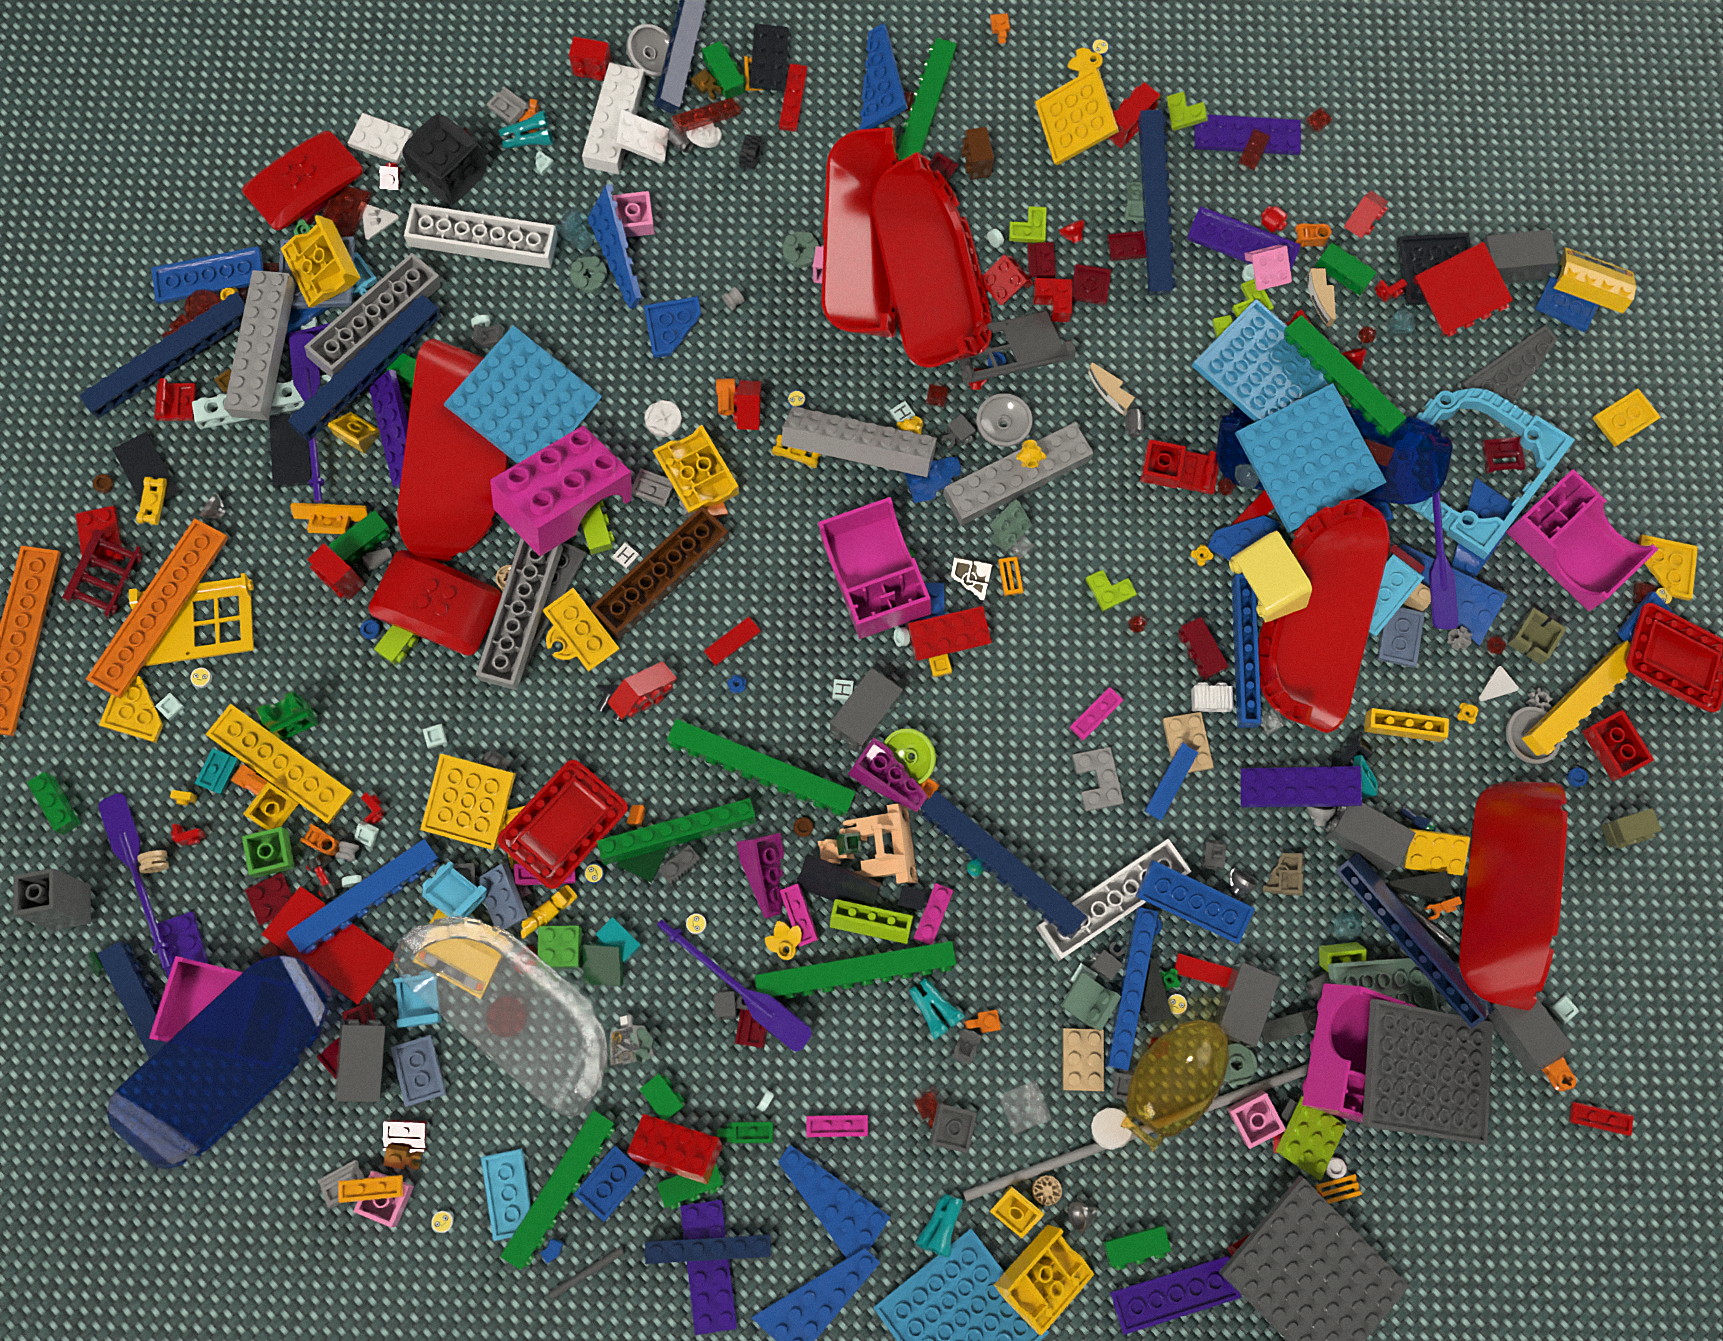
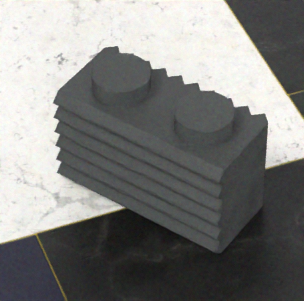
[658,844,701,886]

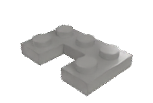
[1072,747,1124,812]

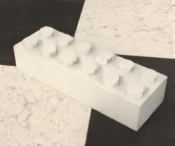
[582,63,646,174]

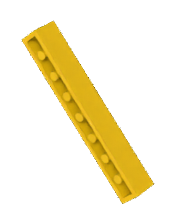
[1521,640,1631,756]

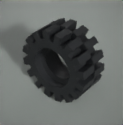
[739,134,762,170]

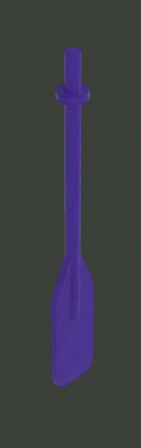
[289,333,325,503]
[1426,451,1458,630]
[98,793,171,970]
[657,920,812,1052]

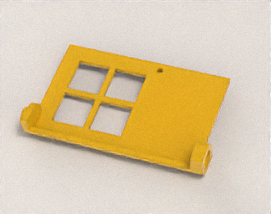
[129,573,254,666]

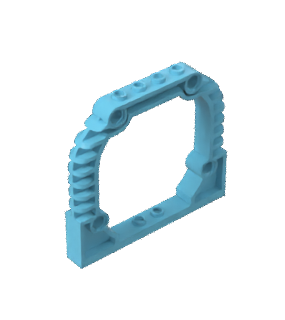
[1390,388,1575,560]

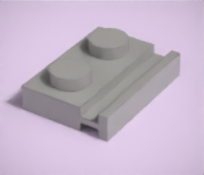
[486,86,530,125]
[631,468,673,507]
[317,1160,365,1208]

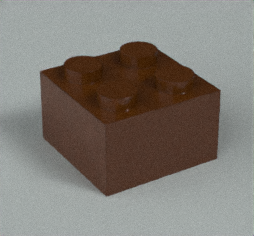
[961,127,994,180]

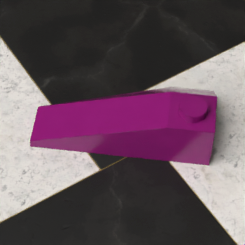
[848,738,928,812]
[737,833,784,918]

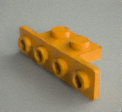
[290,503,369,534]

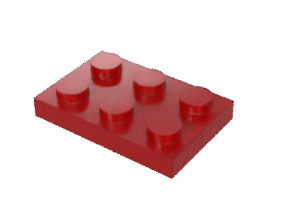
[76,506,124,568]

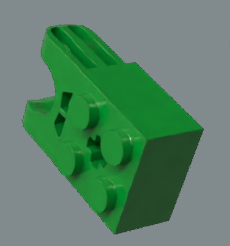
[256,691,318,741]

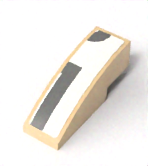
[1307,268,1336,327]
[1088,362,1135,415]

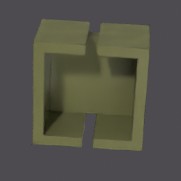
[1507,608,1567,665]
[1601,808,1662,849]

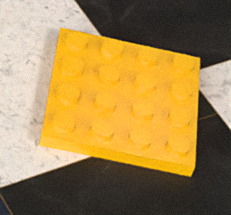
[1035,67,1119,166]
[420,754,516,850]

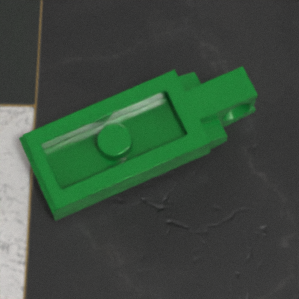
[716,1122,773,1143]

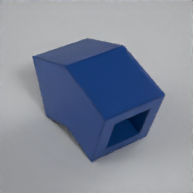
[540,1239,564,1264]

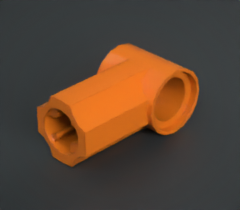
[716,378,735,416]
[231,764,273,795]

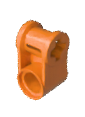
[1295,223,1331,247]
[300,823,340,856]
[1542,1057,1576,1092]

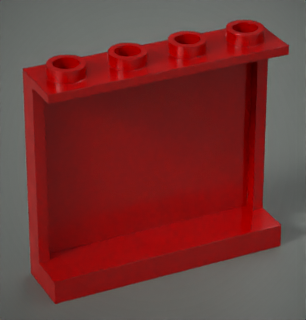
[1413,242,1513,337]

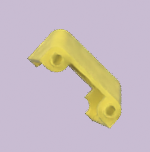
[1229,531,1312,623]

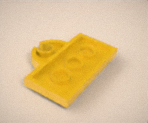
[542,588,620,672]

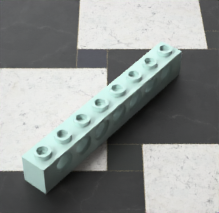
[192,375,331,429]

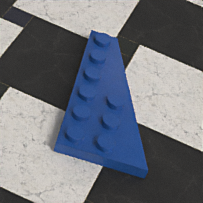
[859,23,908,130]
[1450,478,1523,578]

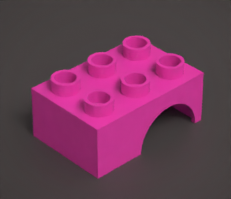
[490,425,631,556]
[1506,469,1658,611]
[818,497,931,639]
[149,956,306,1068]
[1302,983,1416,1123]

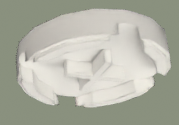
[686,119,722,148]
[645,400,682,437]
[1091,1108,1132,1150]

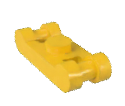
[771,435,821,468]
[136,476,167,525]

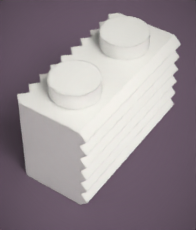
[1191,683,1234,712]

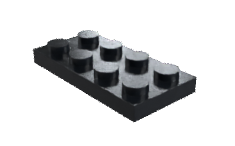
[750,23,789,92]

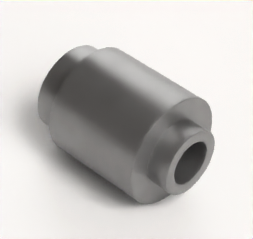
[668,126,694,153]
[1125,409,1144,438]

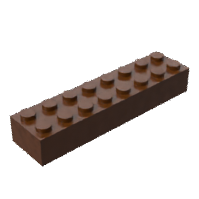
[590,506,730,640]

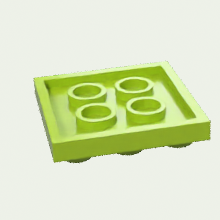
[1276,1096,1346,1181]

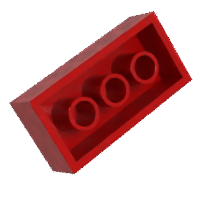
[906,606,992,661]
[627,1114,723,1185]

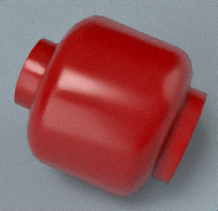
[1260,206,1288,233]

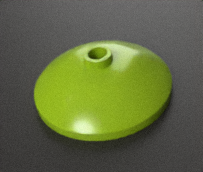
[883,728,936,785]

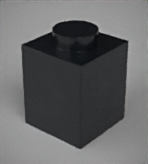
[897,885,928,912]

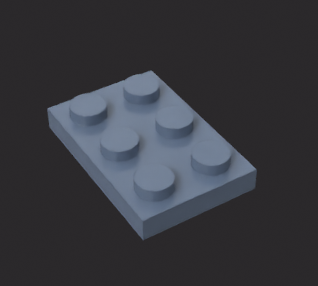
[1377,607,1425,668]
[477,863,528,934]
[391,1035,447,1107]

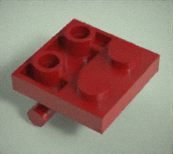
[154,378,197,421]
[1177,451,1220,495]

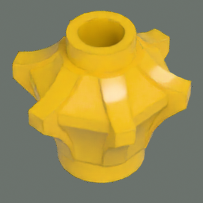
[896,416,924,435]
[1016,440,1046,468]

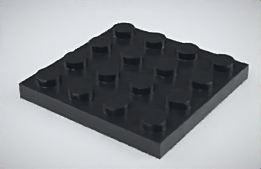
[1396,233,1472,306]

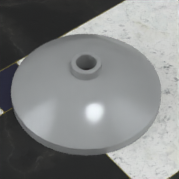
[626,24,670,77]
[976,393,1032,447]
[1506,707,1561,764]

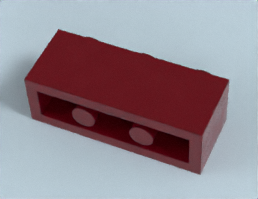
[1178,617,1229,681]

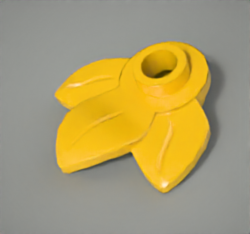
[1068,48,1103,76]
[765,921,802,960]

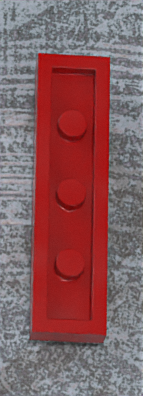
[779,64,807,132]

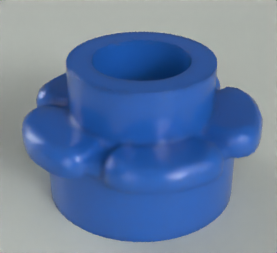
[727,675,746,693]

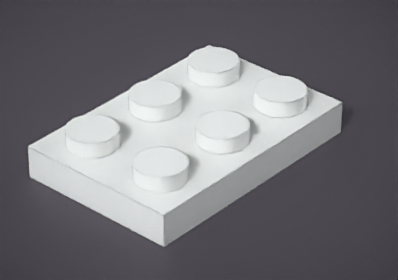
[613,109,669,163]
[348,113,413,164]

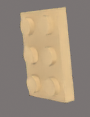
[1162,712,1214,773]
[1062,1028,1104,1091]

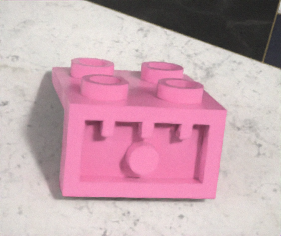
[1245,245,1292,290]

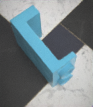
[422,861,487,925]
[393,970,442,1029]

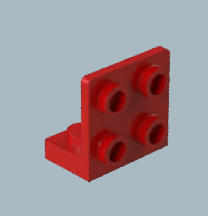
[982,254,1033,306]

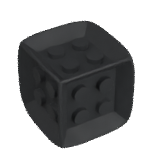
[402,113,487,205]

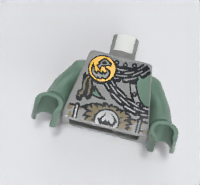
[594,1015,654,1073]

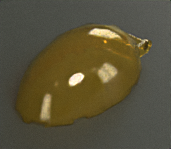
[1120,1019,1229,1152]

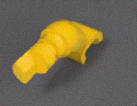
[521,884,577,938]

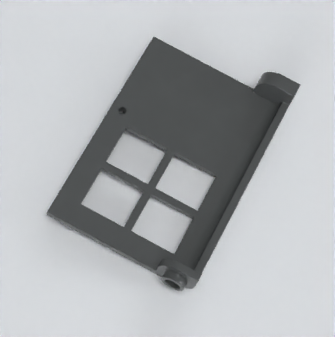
[958,311,1076,383]

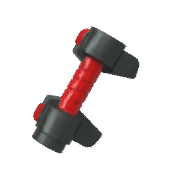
[306,855,344,901]

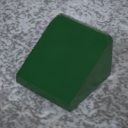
[836,832,862,855]
[88,951,106,977]

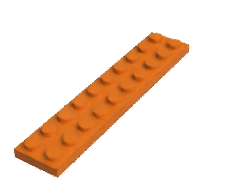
[86,518,229,699]
[0,546,61,736]

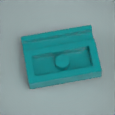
[195,748,240,795]

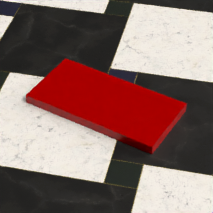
[261,886,397,1005]

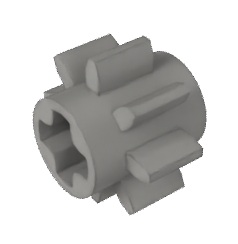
[1447,626,1472,651]
[1526,688,1553,710]

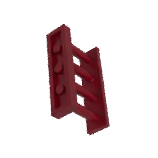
[62,529,144,619]

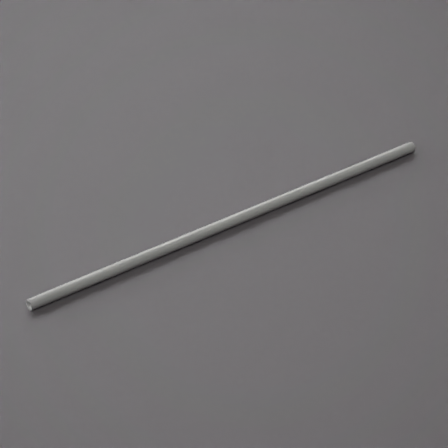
[963,1063,1309,1202]

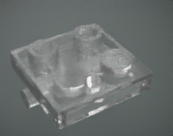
[998,1081,1051,1134]

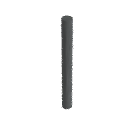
[1391,890,1453,946]
[548,1246,625,1300]

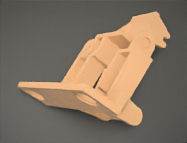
[818,804,918,884]

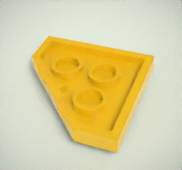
[1638,534,1698,601]
[99,676,163,743]

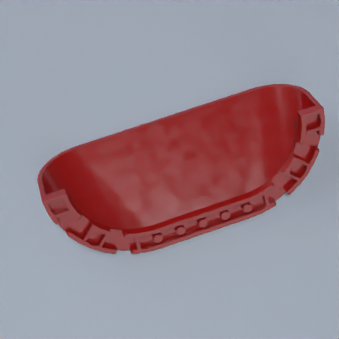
[821,127,899,338]
[871,152,992,368]
[397,339,509,563]
[1258,499,1389,733]
[1459,781,1567,1011]

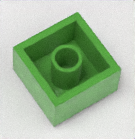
[242,827,295,878]
[537,926,582,969]

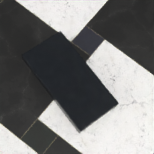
[269,414,312,488]
[112,431,181,504]
[796,853,881,907]

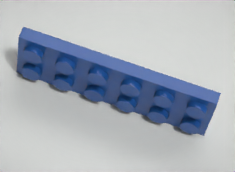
[151,246,264,304]
[1135,860,1255,944]

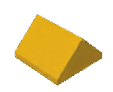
[328,412,380,454]
[243,782,299,830]
[990,1186,1044,1238]

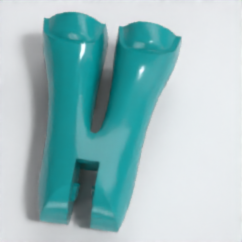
[498,110,554,148]
[909,978,965,1040]
[914,1194,963,1258]

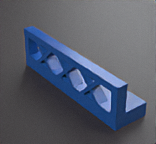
[1144,743,1199,821]

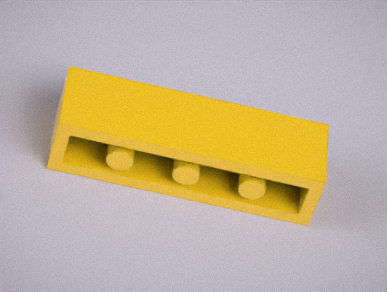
[1364,708,1449,742]

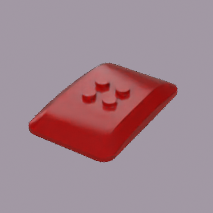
[242,130,363,230]
[368,550,502,656]
[1626,603,1723,713]
[497,760,628,889]

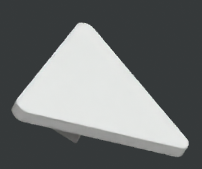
[361,203,399,240]
[1479,666,1519,702]

